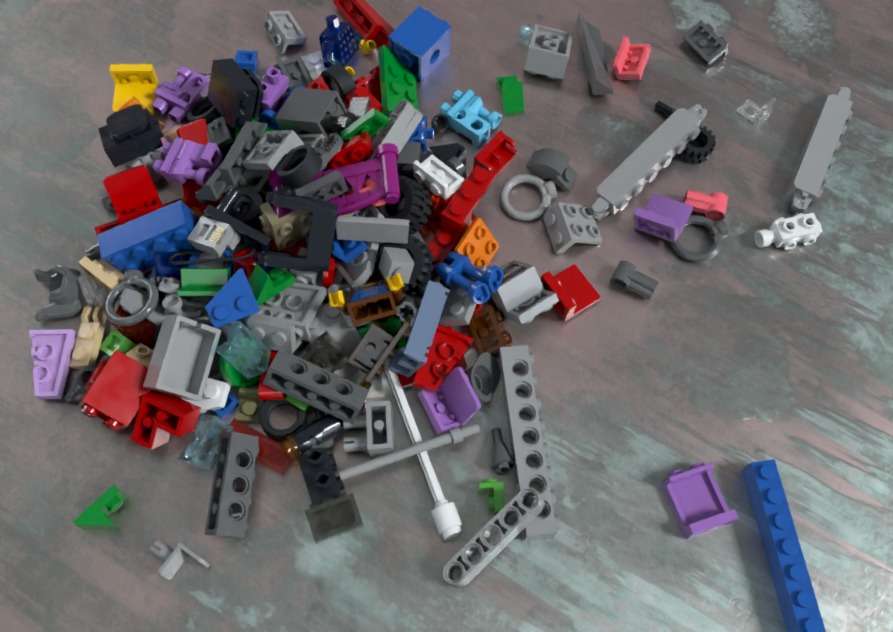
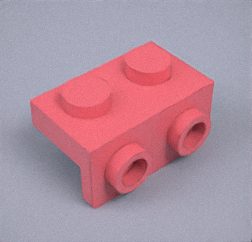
[612,37,651,80]

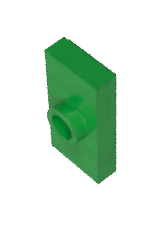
[341,108,389,141]

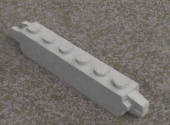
[786,87,853,213]
[592,104,707,221]

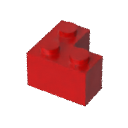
[131,391,201,450]

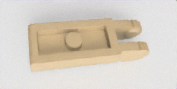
[69,305,106,369]

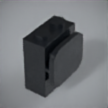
[207,58,263,128]
[98,104,164,167]

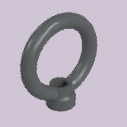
[670,215,728,262]
[104,269,159,326]

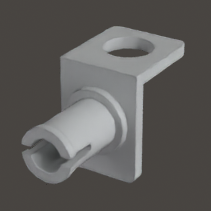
[149,539,210,580]

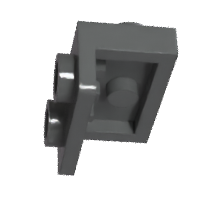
[273,55,311,92]

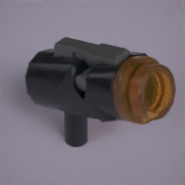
[281,407,344,460]

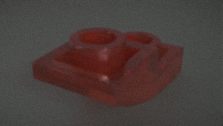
[111,305,156,350]

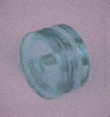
[518,22,534,40]

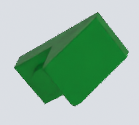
[496,75,524,116]
[248,264,296,306]
[73,485,127,530]

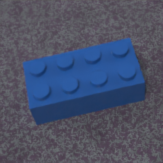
[97,200,200,274]

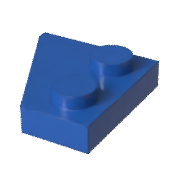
[205,268,260,329]

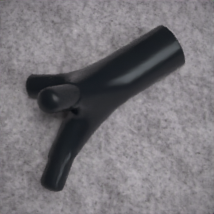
[655,101,677,118]

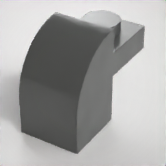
[526,148,578,192]

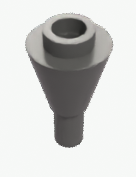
[491,428,515,473]

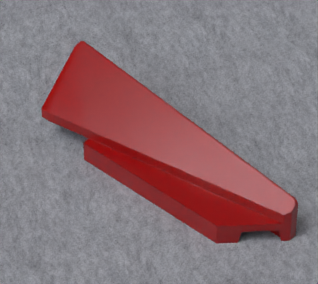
[334,0,394,49]
[176,119,216,215]

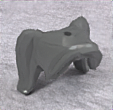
[34,265,82,322]

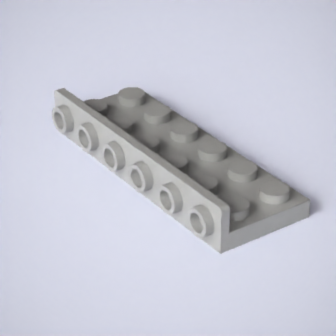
[181,266,327,341]

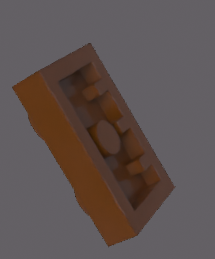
[469,305,513,355]

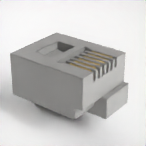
[187,216,242,257]

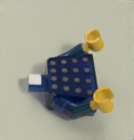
[319,15,376,76]

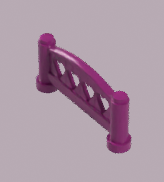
[269,143,400,218]

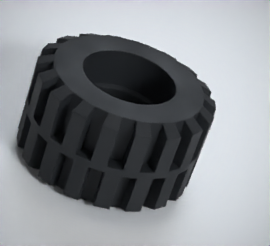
[374,175,432,235]
[374,235,435,294]

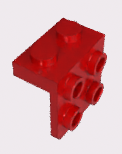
[103,165,163,225]

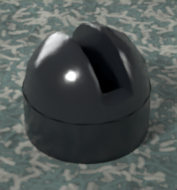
[431,114,448,133]

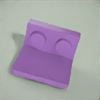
[633,193,693,243]

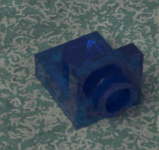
[153,252,188,282]

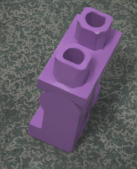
[152,66,210,123]
[254,66,289,123]
[153,137,223,186]

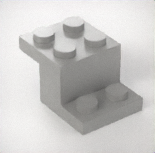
[241,130,325,170]
[489,260,559,324]

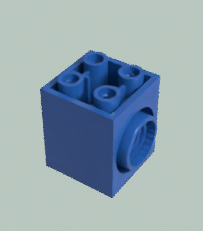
[388,6,451,83]

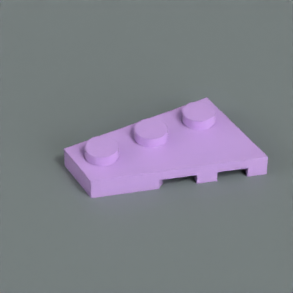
[29,329,77,399]

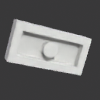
[301,50,329,81]

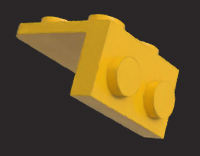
[109,64,159,114]

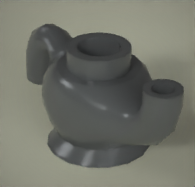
[64,356,109,402]

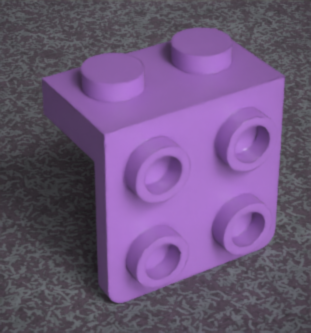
[417,367,481,435]

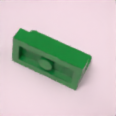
[176,267,230,296]

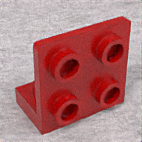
[540,264,601,321]

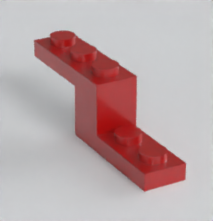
[427,165,495,275]

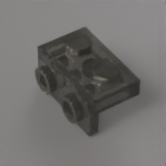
[297,330,349,373]
[305,492,364,544]

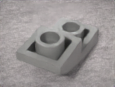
[119,288,165,327]

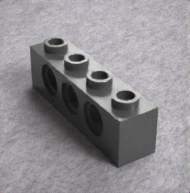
[263,349,369,425]
[205,432,259,539]

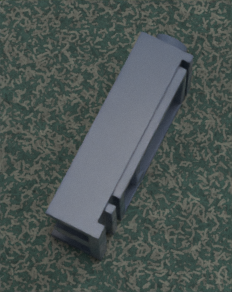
[388,280,450,378]

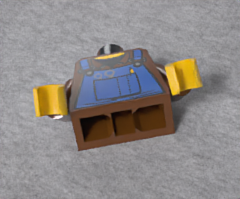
[328,273,404,326]

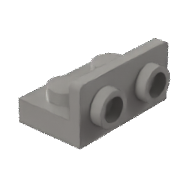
[263,11,307,54]

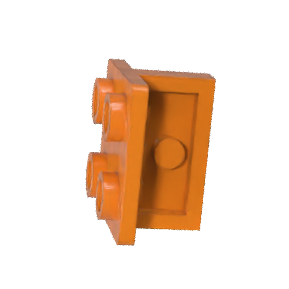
[453,217,499,267]

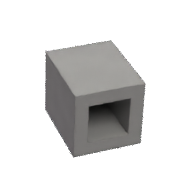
[379,247,414,283]

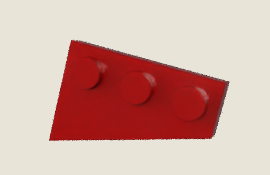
[411,325,474,394]

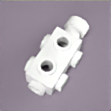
[754,213,822,250]

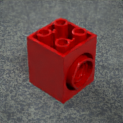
[78,350,151,431]

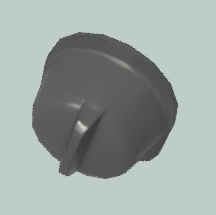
[465,352,500,402]

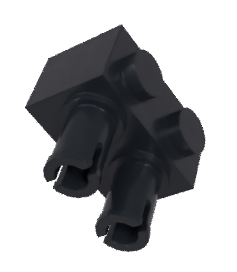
[297,447,345,509]

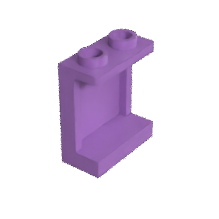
[662,462,738,539]

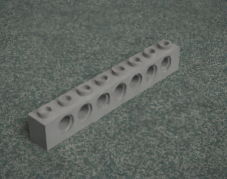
[498,345,560,541]

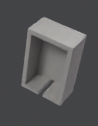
[143,315,221,401]

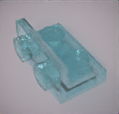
[216,321,271,380]

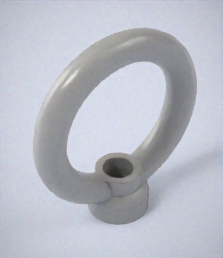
[500,174,557,221]

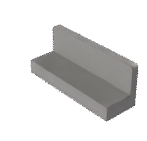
[336,215,409,244]

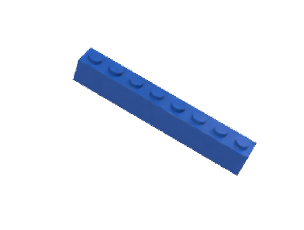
[742,459,826,632]

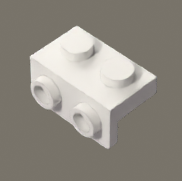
[413,155,464,200]

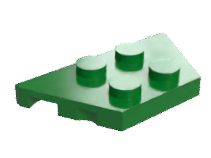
[378,45,418,115]

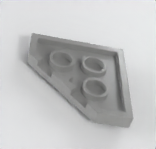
[334,205,385,288]

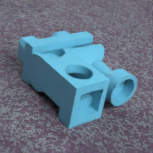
[440,89,502,149]

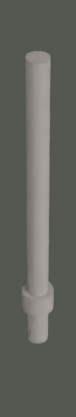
[338,423,480,480]

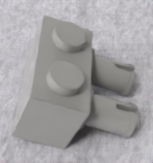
[343,400,395,458]

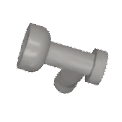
[162,294,205,320]

